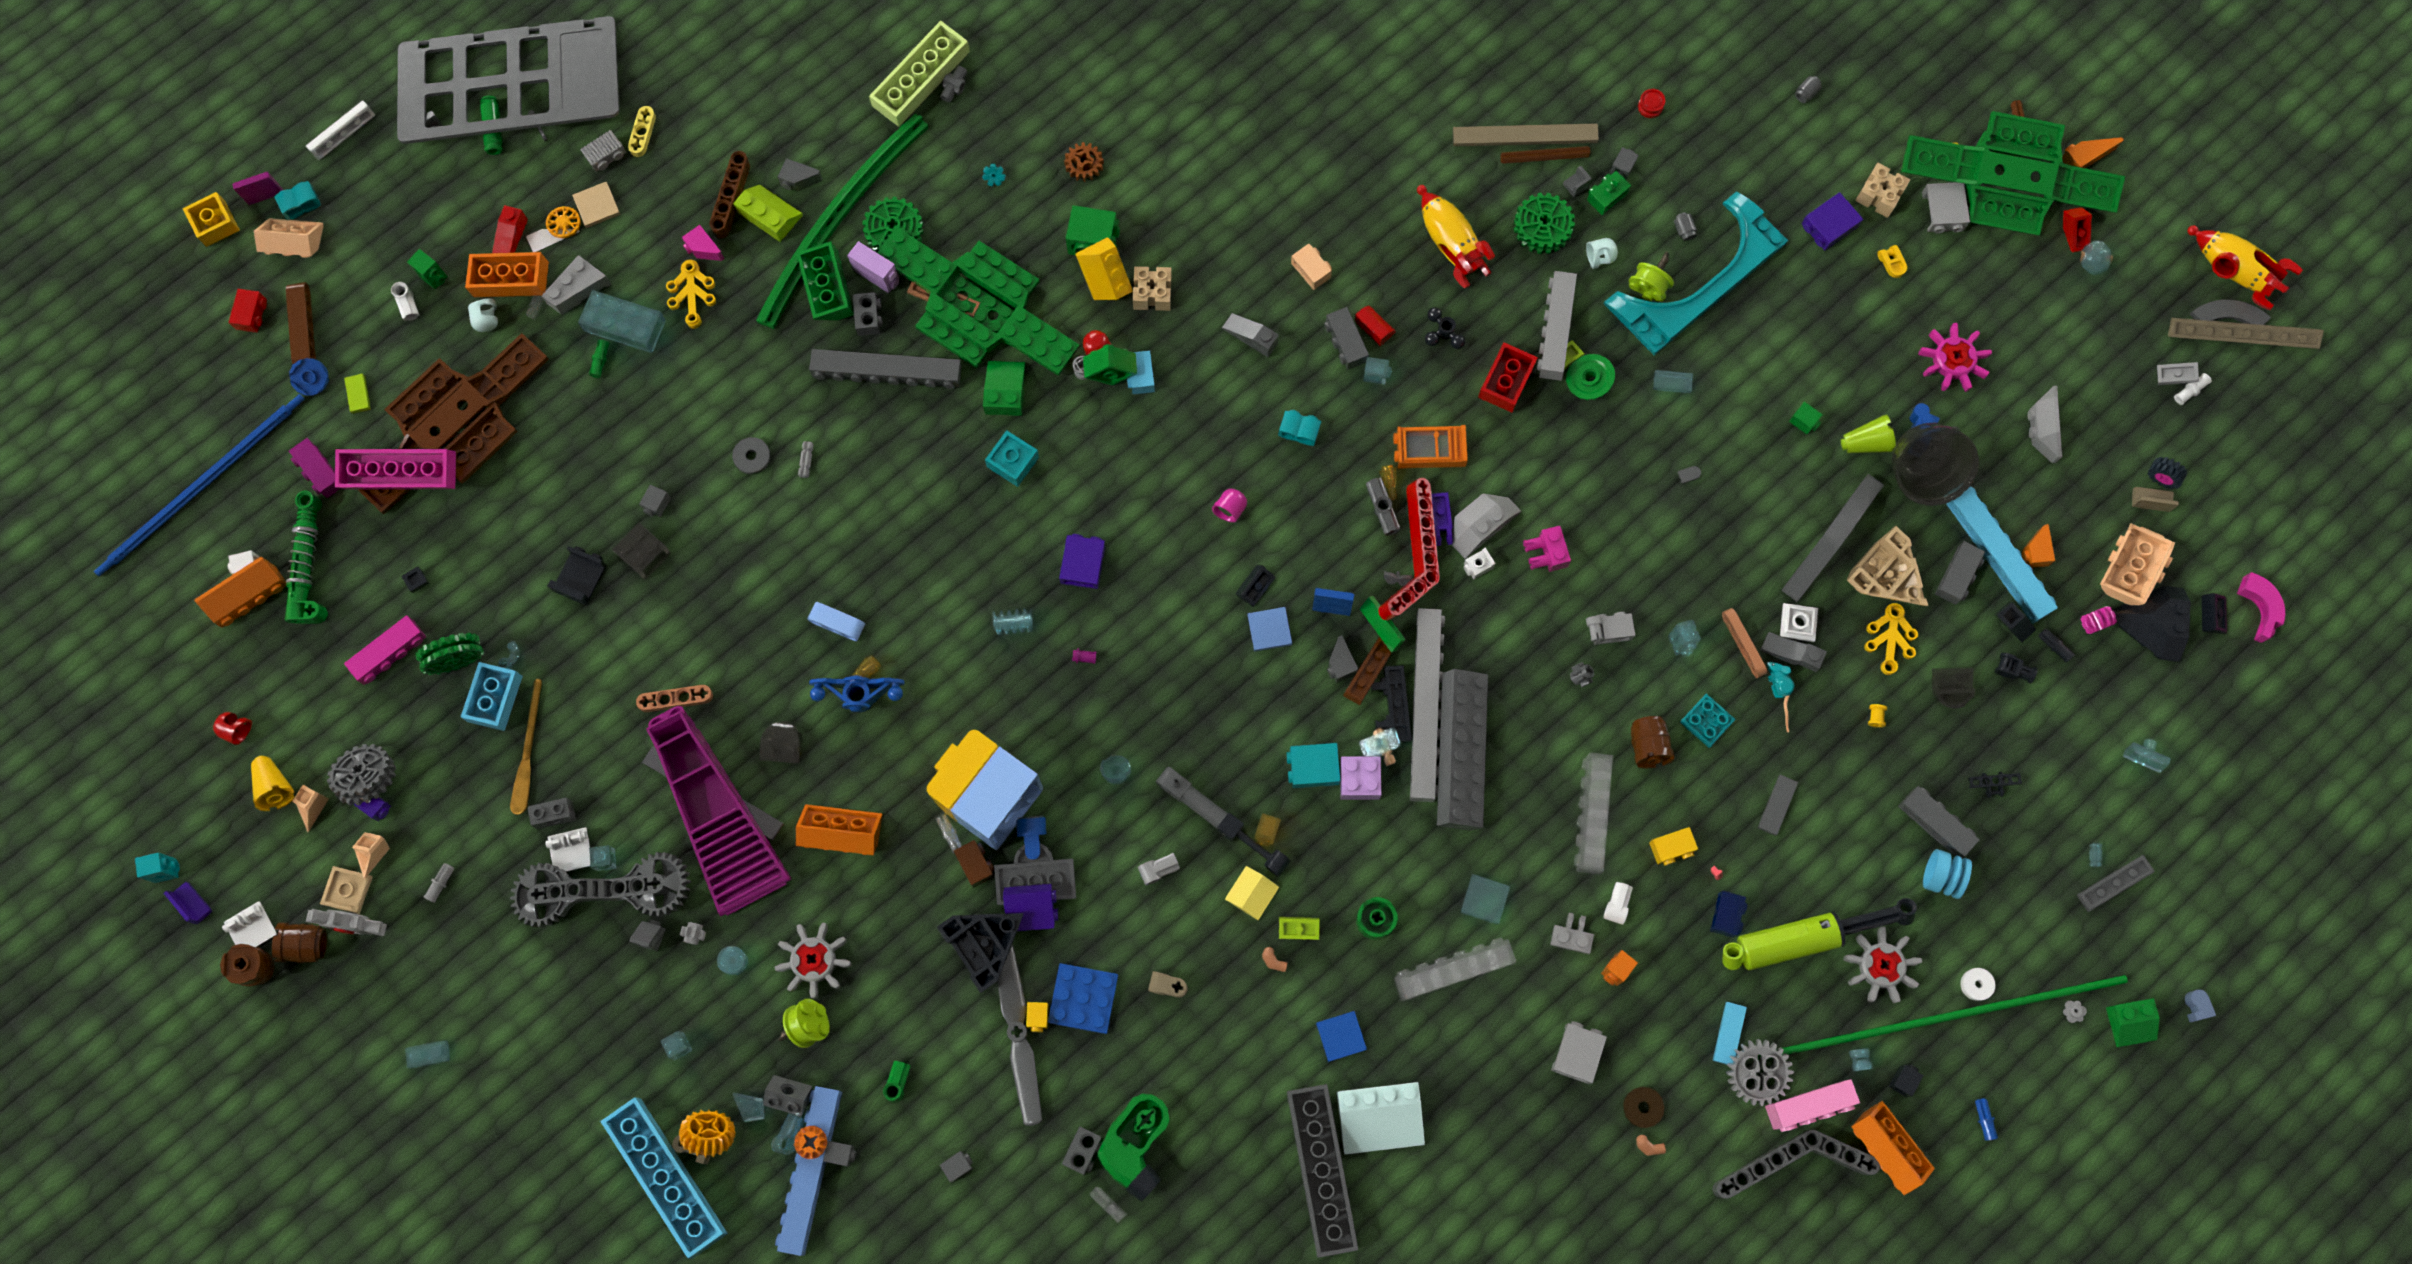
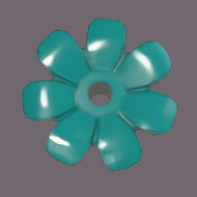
[982,164,1006,186]

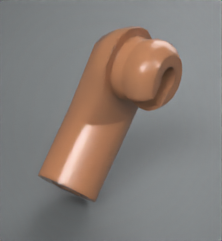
[1262,947,1287,972]
[1636,1135,1666,1156]

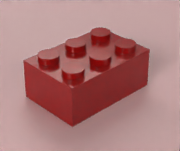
[1478,343,1538,413]

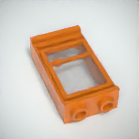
[1393,425,1467,468]

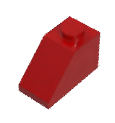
[2063,207,2092,252]

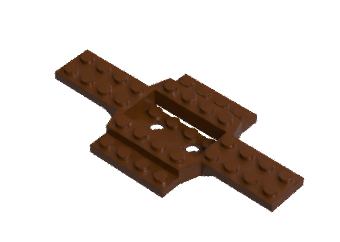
[357,333,549,515]

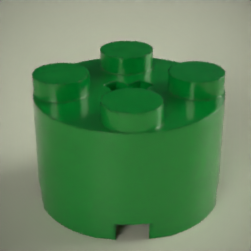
[1356,897,1398,940]

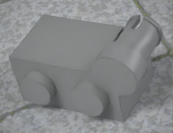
[1586,612,1635,645]

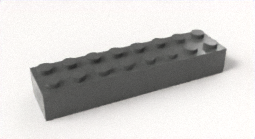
[1437,669,1488,831]
[1287,1084,1358,1258]

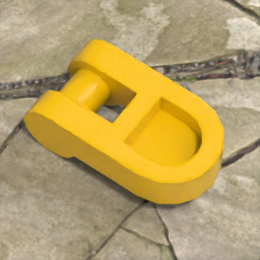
[1878,245,1907,278]

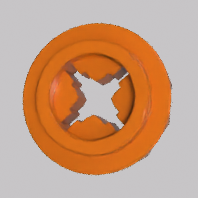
[794,1126,827,1159]

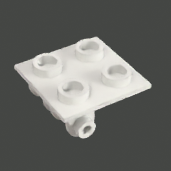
[546,827,593,872]
[222,901,277,947]

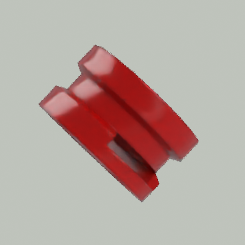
[1638,89,1666,118]

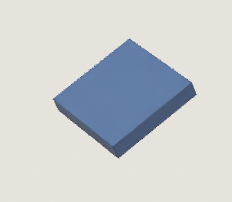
[1247,607,1292,652]

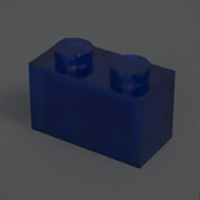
[1710,891,1747,938]

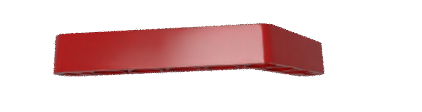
[1378,478,1440,620]

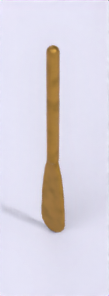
[510,679,542,815]

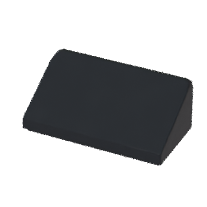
[1235,565,1276,607]
[2202,593,2227,634]

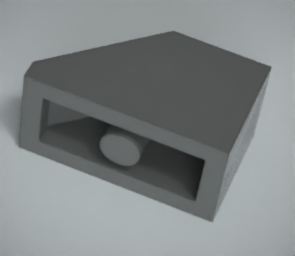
[778,158,823,191]
[1327,635,1358,683]
[629,919,666,952]

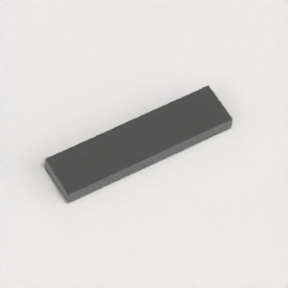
[2077,855,2155,912]

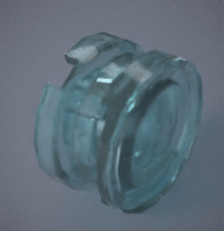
[717,946,748,975]

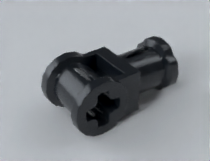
[1994,653,2038,684]

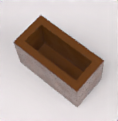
[954,840,995,888]

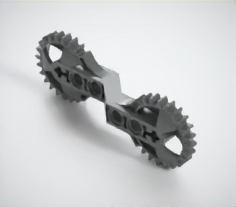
[510,852,691,928]

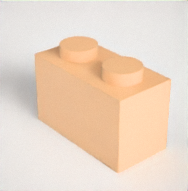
[1291,244,1332,290]

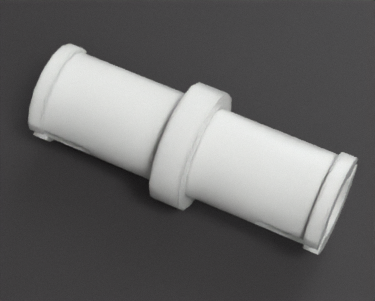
[2174,373,2212,405]

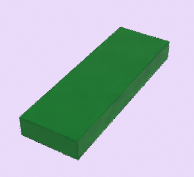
[1360,596,1406,653]

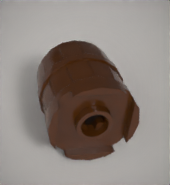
[1631,716,1675,769]
[272,922,327,963]
[220,944,275,987]

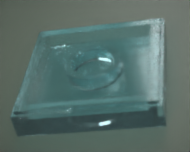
[1460,874,1510,925]

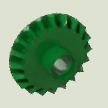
[1566,354,1615,401]

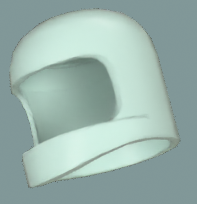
[1586,238,1618,269]
[468,298,498,332]

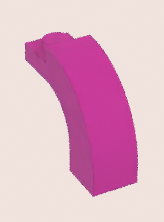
[2237,572,2285,643]

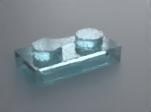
[405,1040,450,1068]

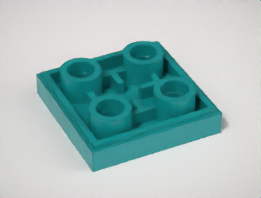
[1680,694,1736,748]

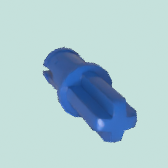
[1975,1098,1998,1141]

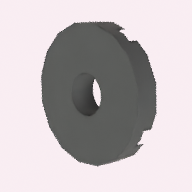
[732,437,771,474]

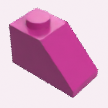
[682,225,724,261]

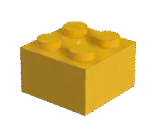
[183,192,240,247]

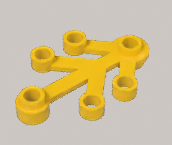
[666,260,716,329]
[1864,603,1918,675]

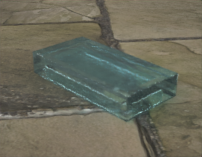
[1653,370,1693,393]

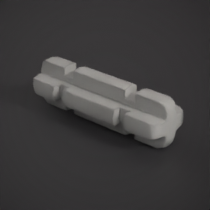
[798,441,813,478]

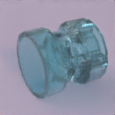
[1849,1048,1873,1072]

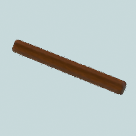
[1500,146,1590,163]

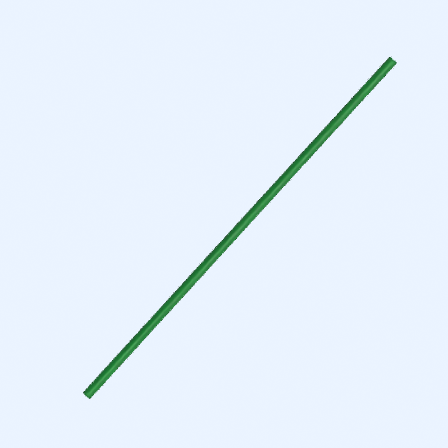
[1758,975,2128,1061]

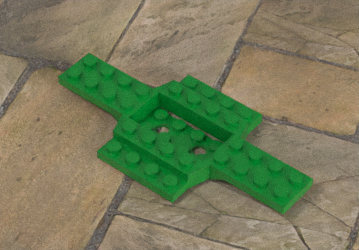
[1901,111,2125,236]
[877,227,1080,376]

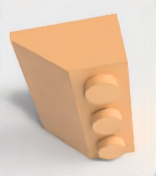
[254,218,323,258]

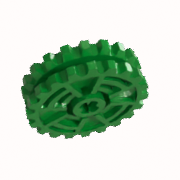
[1514,193,1575,254]
[862,196,924,253]
[416,633,484,675]

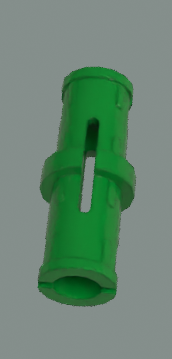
[588,339,610,378]

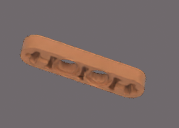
[1722,608,1767,678]
[636,685,713,712]

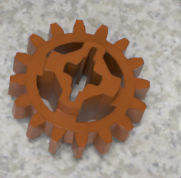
[1064,142,1104,182]

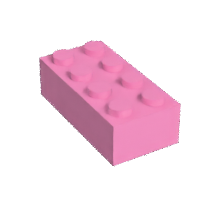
[1765,1079,1860,1132]

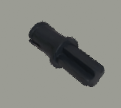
[2038,629,2075,662]

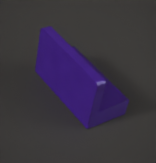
[164,882,213,925]

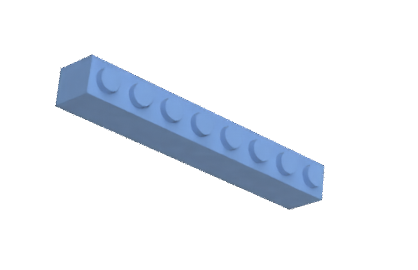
[775,1086,842,1256]

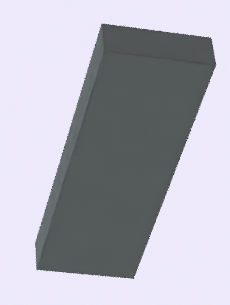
[1757,775,1798,836]

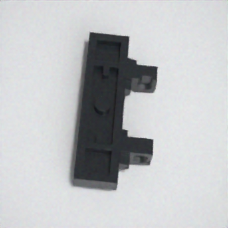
[1371,665,1412,744]

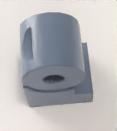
[2185,990,2216,1022]

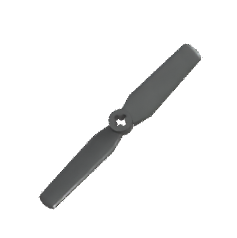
[998,944,1042,1126]

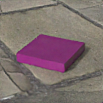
[232,172,283,205]

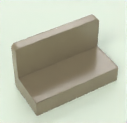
[2132,487,2179,512]

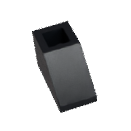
[1994,602,2036,643]

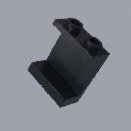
[547,546,607,605]

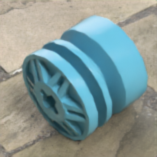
[1923,849,1972,899]

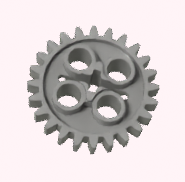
[1726,1039,1794,1106]

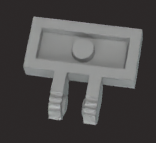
[1550,913,1594,955]

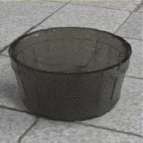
[1892,423,1979,506]

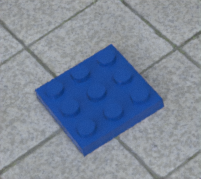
[1048,963,1118,1034]

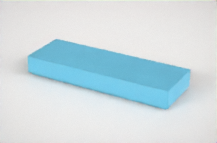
[1712,1002,1747,1065]

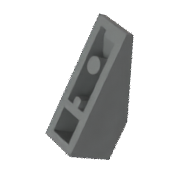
[1222,313,1279,357]

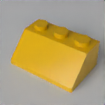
[1075,237,1133,300]

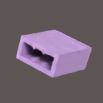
[847,241,899,293]

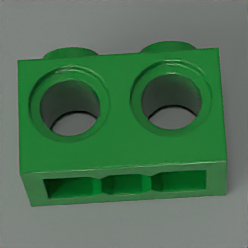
[407,249,448,289]

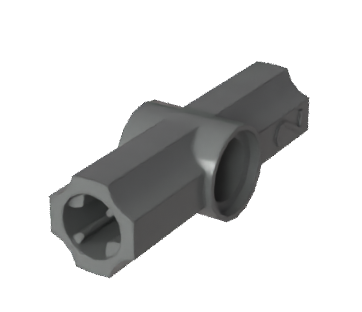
[1366,478,1401,536]

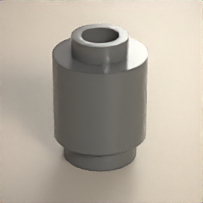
[1795,76,1822,103]
[1674,212,1697,241]

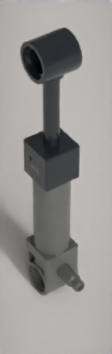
[1156,767,1291,877]

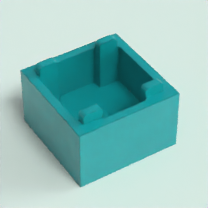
[985,430,1039,487]

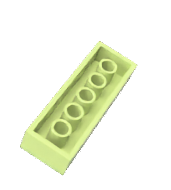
[869,21,970,127]

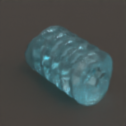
[993,608,1033,635]

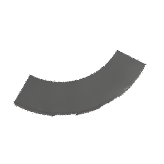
[2190,300,2271,325]

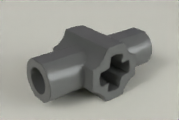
[940,66,968,103]

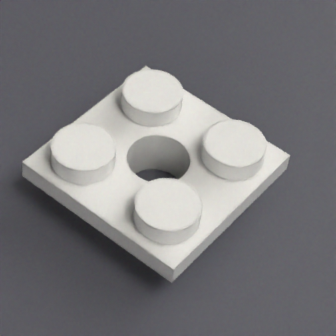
[1780,603,1818,642]

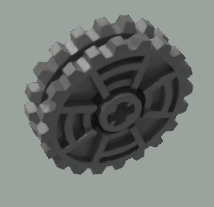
[327,744,396,806]

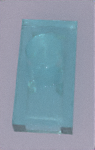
[1359,728,1401,757]
[2123,739,2171,773]

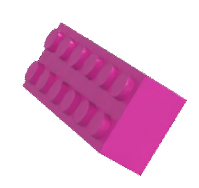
[335,449,456,489]

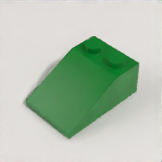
[983,361,1025,416]

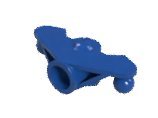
[809,675,904,712]

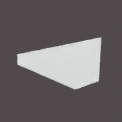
[526,229,580,252]

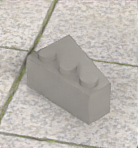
[542,255,612,315]

